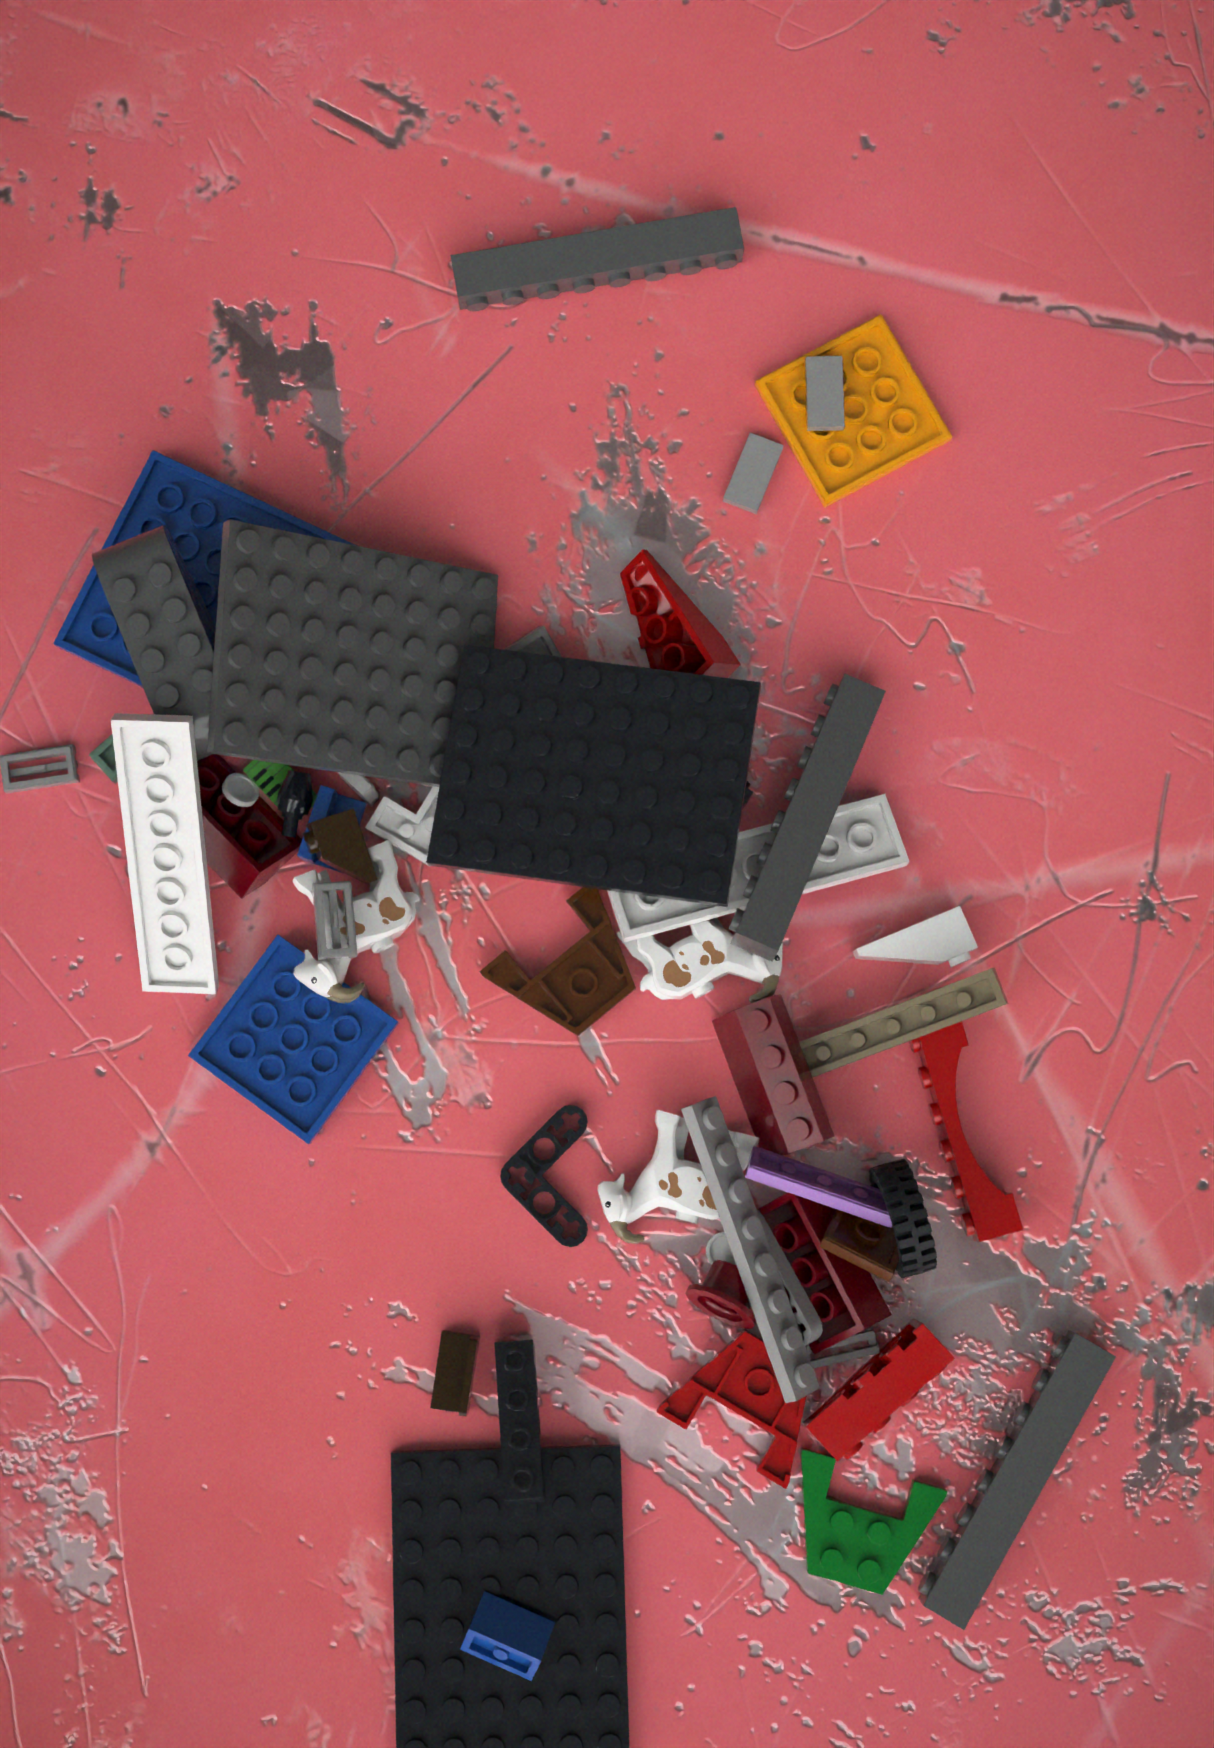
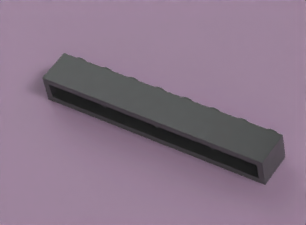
[450,207,744,311]
[728,674,886,962]
[918,1330,1116,1630]

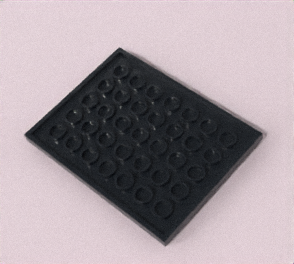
[426,645,761,907]
[391,1444,629,1748]

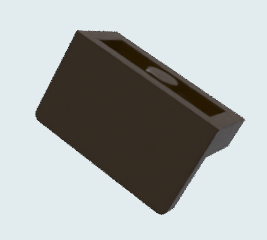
[430,1330,480,1417]

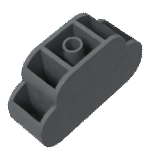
[92,525,216,761]

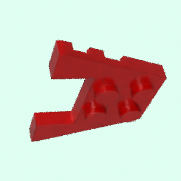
[656,1329,807,1489]

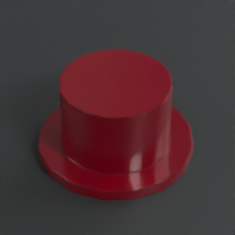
[685,1260,756,1329]

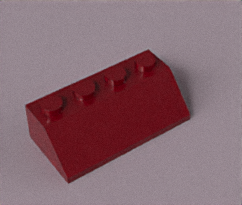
[197,754,302,899]
[712,994,834,1156]
[757,1192,892,1355]

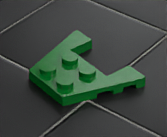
[800,1448,947,1595]

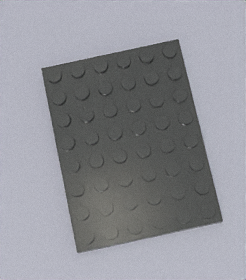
[207,519,498,787]

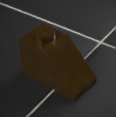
[303,808,378,884]

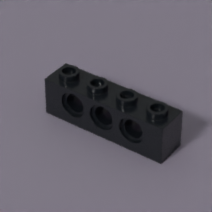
[494,1340,545,1505]

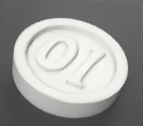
[222,773,259,807]
[706,1232,736,1265]

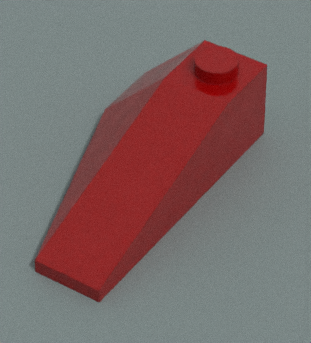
[620,549,741,678]

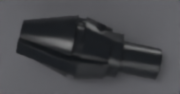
[277,770,313,838]

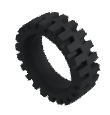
[869,1159,937,1278]

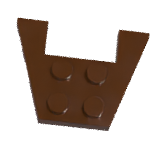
[479,887,636,1036]

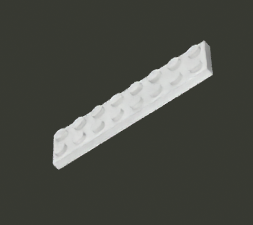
[111,713,219,994]
[607,794,910,942]

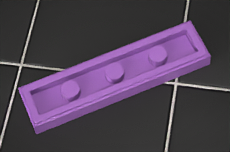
[745,1146,892,1228]

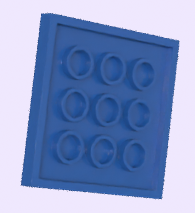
[188,935,399,1144]

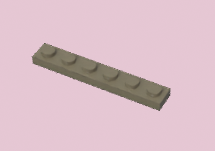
[799,968,1009,1078]

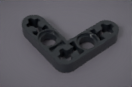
[500,1105,588,1247]

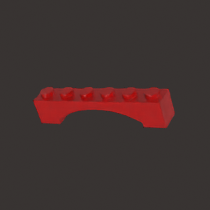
[909,1021,1023,1242]

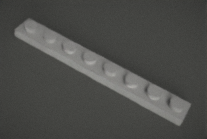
[681,1096,820,1403]

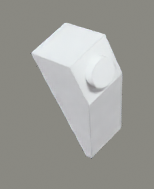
[853,906,978,967]

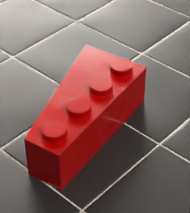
[803,1318,955,1461]

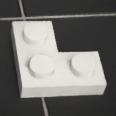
[365,786,439,867]

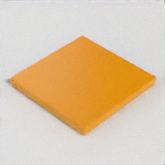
[754,314,952,508]

